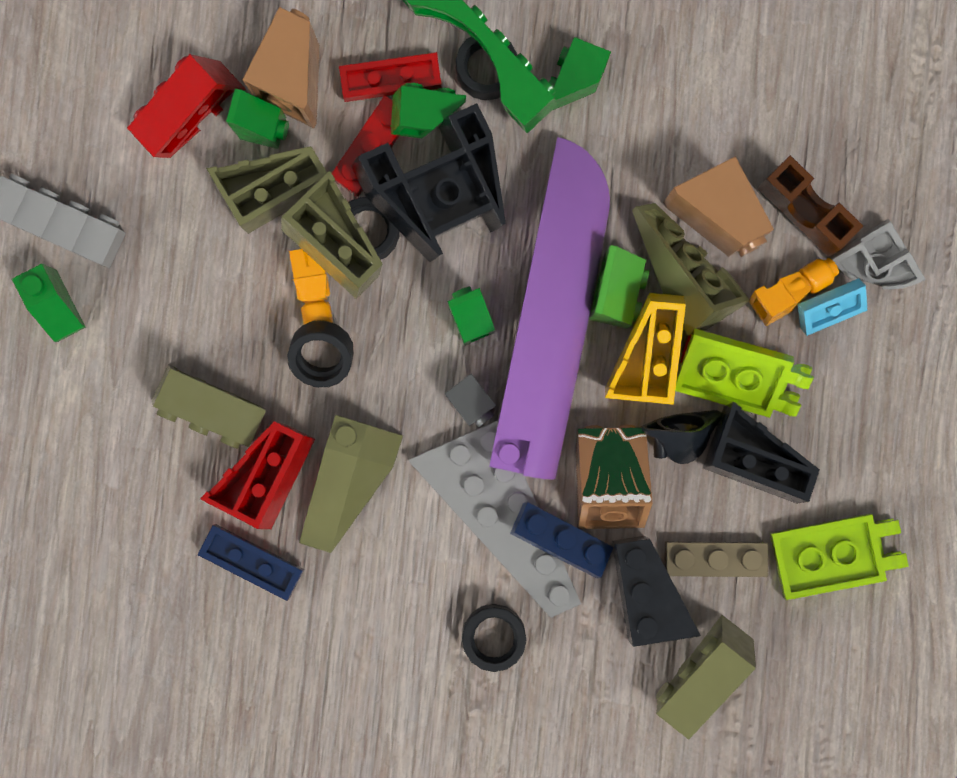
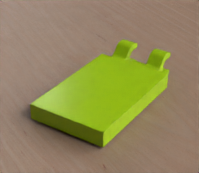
[675,328,814,418]
[770,514,909,600]

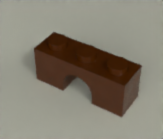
[757,155,863,257]

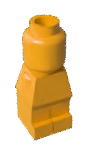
[289,249,333,325]
[749,258,839,326]

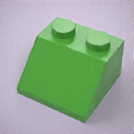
[589,245,649,329]

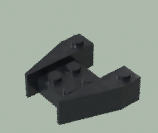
[351,103,506,262]

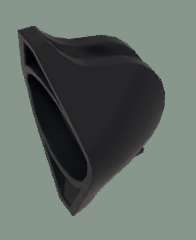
[641,410,723,464]

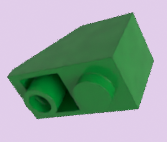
[549,37,611,110]
[391,83,466,139]
[447,286,495,345]

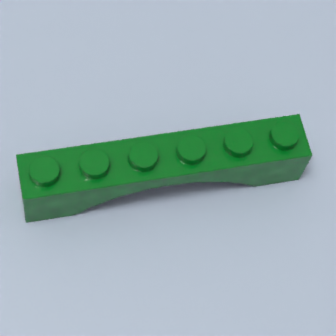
[402,0,556,133]

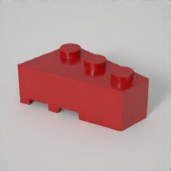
[127,54,246,158]
[200,421,315,529]

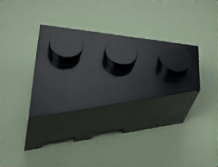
[703,401,820,504]
[612,536,701,647]

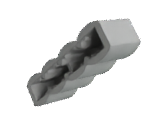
[0,174,126,269]

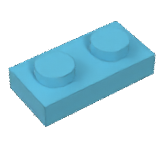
[798,278,867,336]

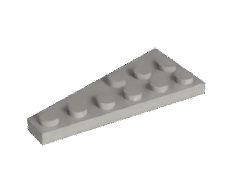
[408,420,581,618]

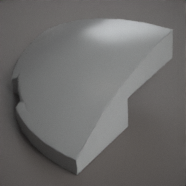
[831,219,926,290]

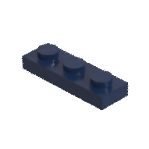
[510,502,613,578]
[197,524,305,601]

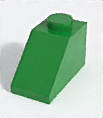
[226,89,289,149]
[12,264,86,343]

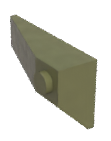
[632,203,750,336]
[299,415,403,553]

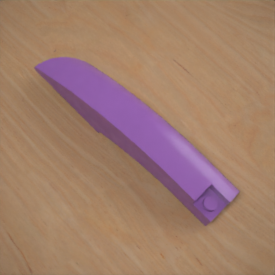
[489,137,610,480]

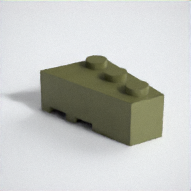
[206,146,327,234]
[281,170,383,299]
[152,364,266,449]
[656,615,756,740]

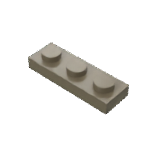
[665,541,768,577]

